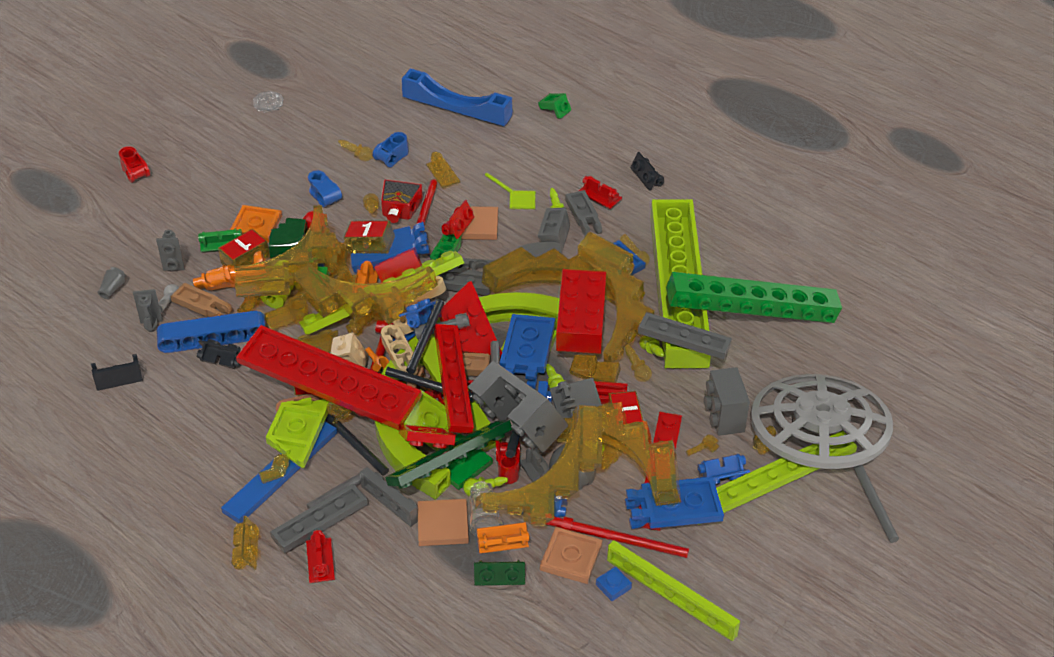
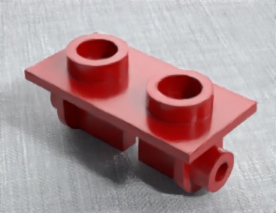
[578,176,622,209]
[441,200,475,239]
[306,530,335,583]

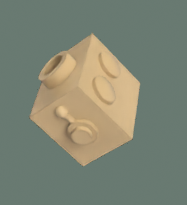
[331,333,367,367]

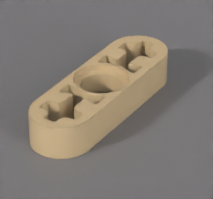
[381,325,418,375]

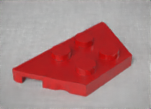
[439,281,502,359]

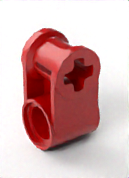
[119,146,150,183]
[495,440,520,484]

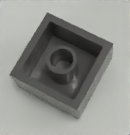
[704,367,750,436]

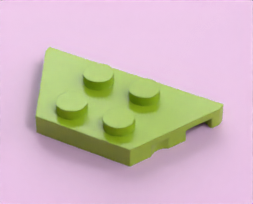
[266,397,332,468]

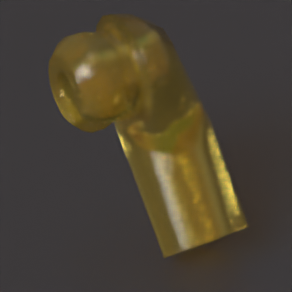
[753,425,776,455]
[259,454,289,484]

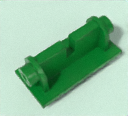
[198,228,242,252]

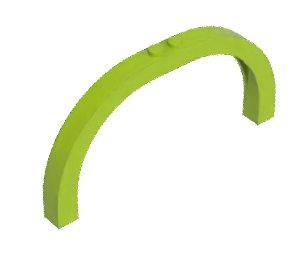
[374,292,560,500]

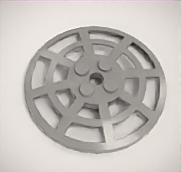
[751,374,893,469]

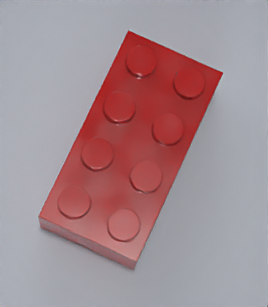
[556,269,606,354]

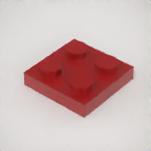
[399,424,455,448]

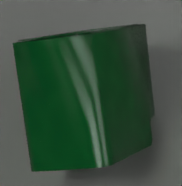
[269,218,307,262]

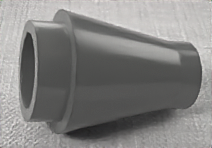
[97,267,126,299]

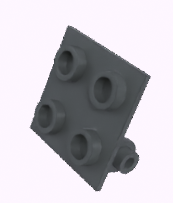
[550,378,606,432]

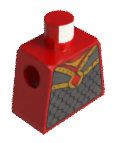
[381,179,423,223]

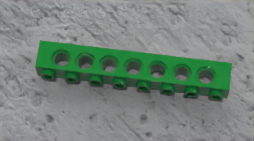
[666,272,842,323]

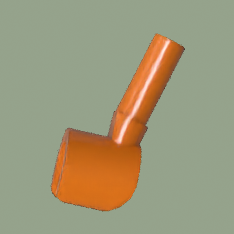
[365,347,389,372]

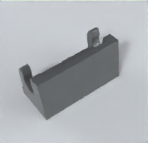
[538,208,570,251]

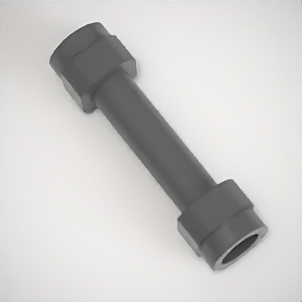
[414,313,470,340]

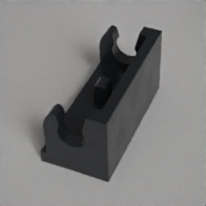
[91,354,143,391]

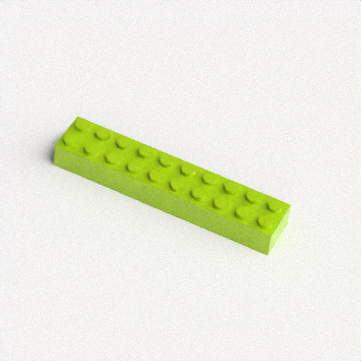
[650,199,711,368]

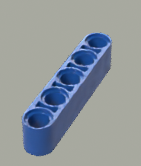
[157,311,266,353]

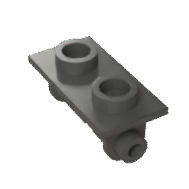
[156,229,185,271]
[133,289,163,332]
[519,448,561,493]

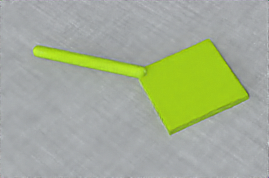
[485,173,535,209]

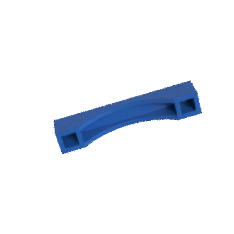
[402,68,512,126]

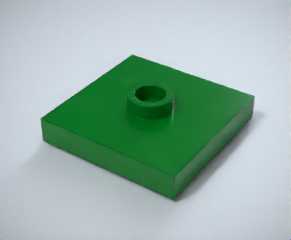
[436,433,493,490]

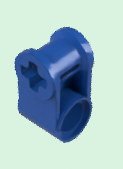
[372,132,409,167]
[308,170,342,207]

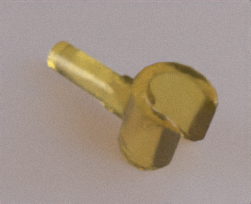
[686,434,719,456]

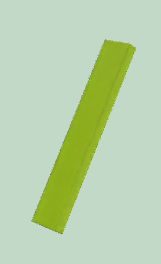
[414,337,502,452]
[607,540,740,641]

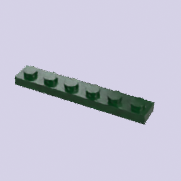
[385,420,512,489]

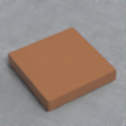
[458,206,498,240]
[418,499,468,546]
[540,527,603,584]

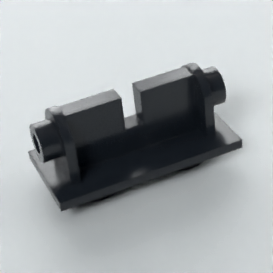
[630,152,664,191]
[197,339,241,369]

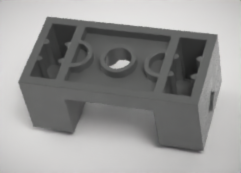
[468,360,569,453]

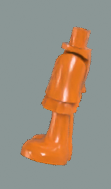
[193,251,269,291]

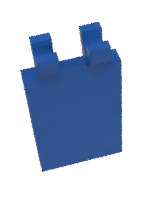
[349,222,430,273]
[500,314,556,389]
[625,477,724,529]

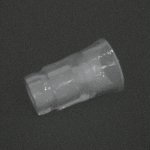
[469,481,504,537]

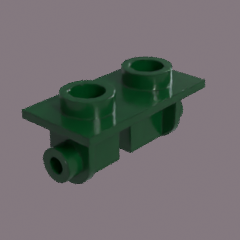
[474,560,525,586]

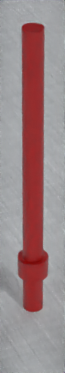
[542,514,689,558]

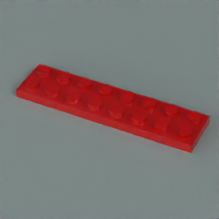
[236,325,422,430]

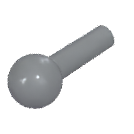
[158,284,179,312]

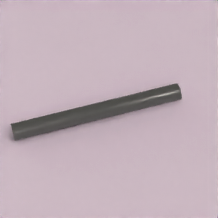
[853,465,899,543]

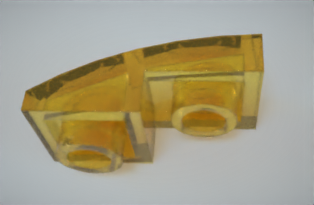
[569,355,621,383]

